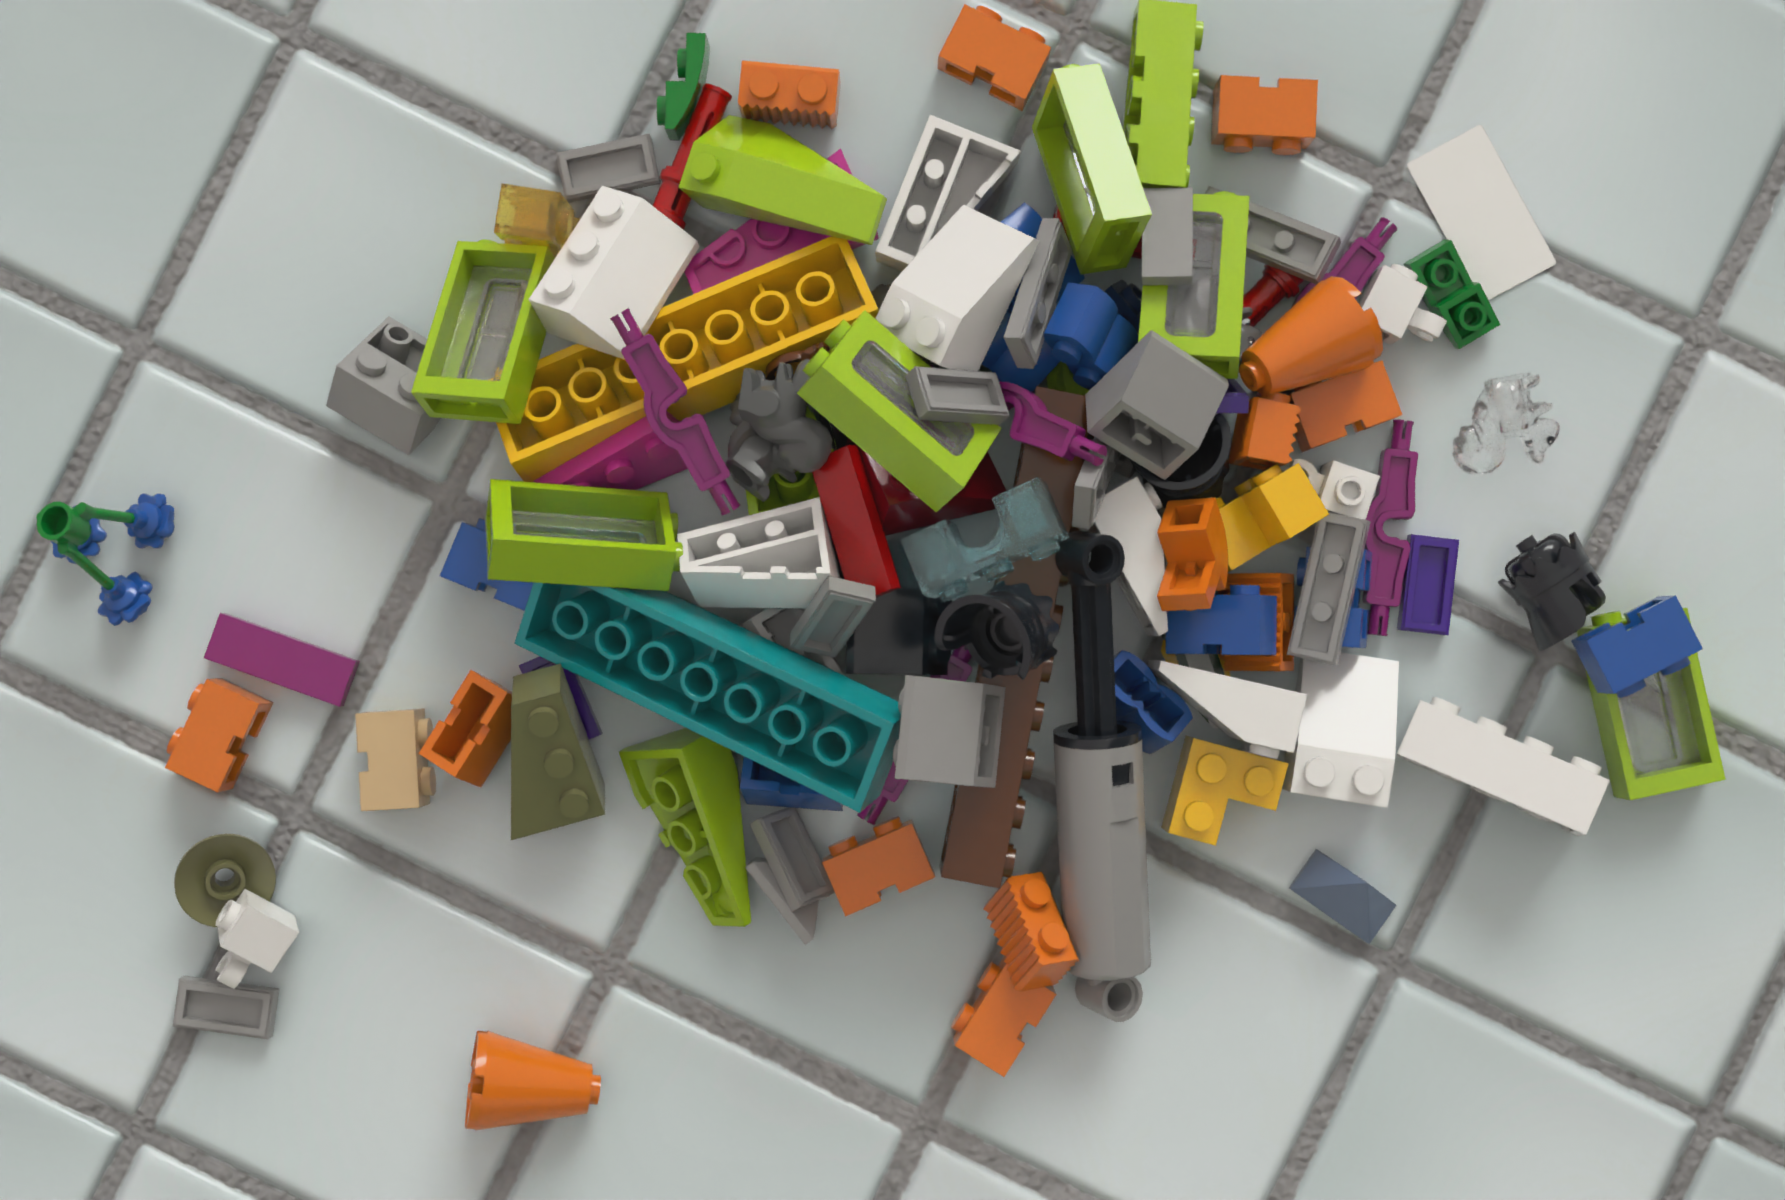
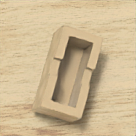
[355,708,436,811]

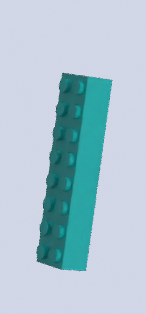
[514,582,901,813]

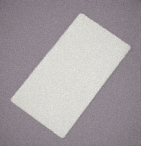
[1407,125,1556,300]

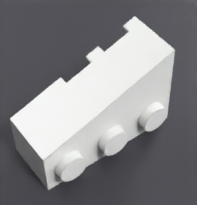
[875,115,1021,272]
[677,497,842,609]

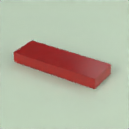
[812,445,901,598]

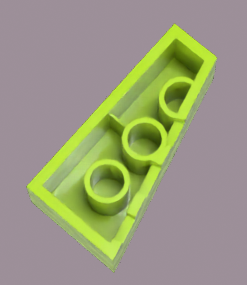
[1123,0,1204,188]

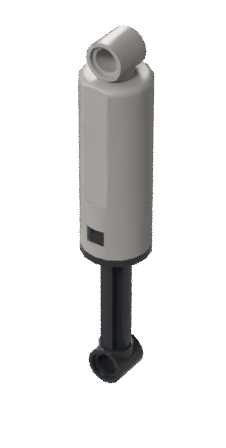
[1053,530,1151,1022]

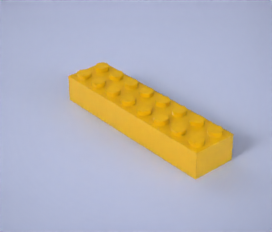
[490,236,879,482]

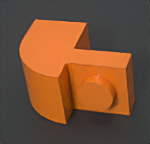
[1157,497,1228,611]

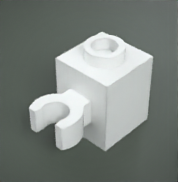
[1358,264,1447,345]
[1289,459,1380,520]
[216,889,299,989]

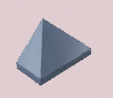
[1289,849,1396,944]

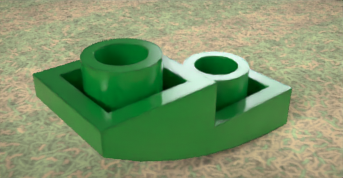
[657,33,710,141]
[1404,239,1500,349]

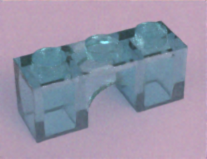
[900,477,1069,602]

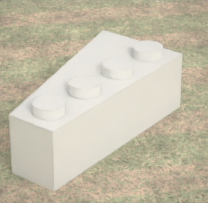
[1397,697,1610,836]

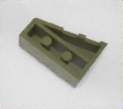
[511,663,605,840]

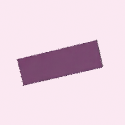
[204,613,360,707]

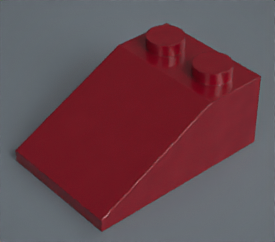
[844,415,1012,536]

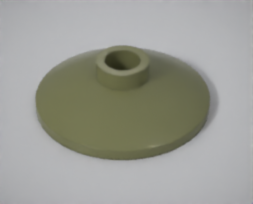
[174,834,276,927]

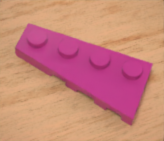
[684,149,879,294]
[533,411,688,490]

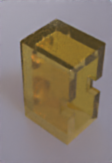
[494,183,580,257]

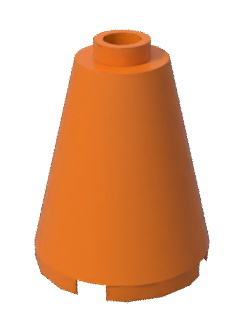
[1239,276,1383,396]
[465,1031,601,1131]

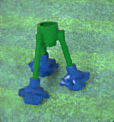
[36,493,175,626]

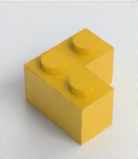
[1216,463,1329,572]
[1161,735,1289,846]

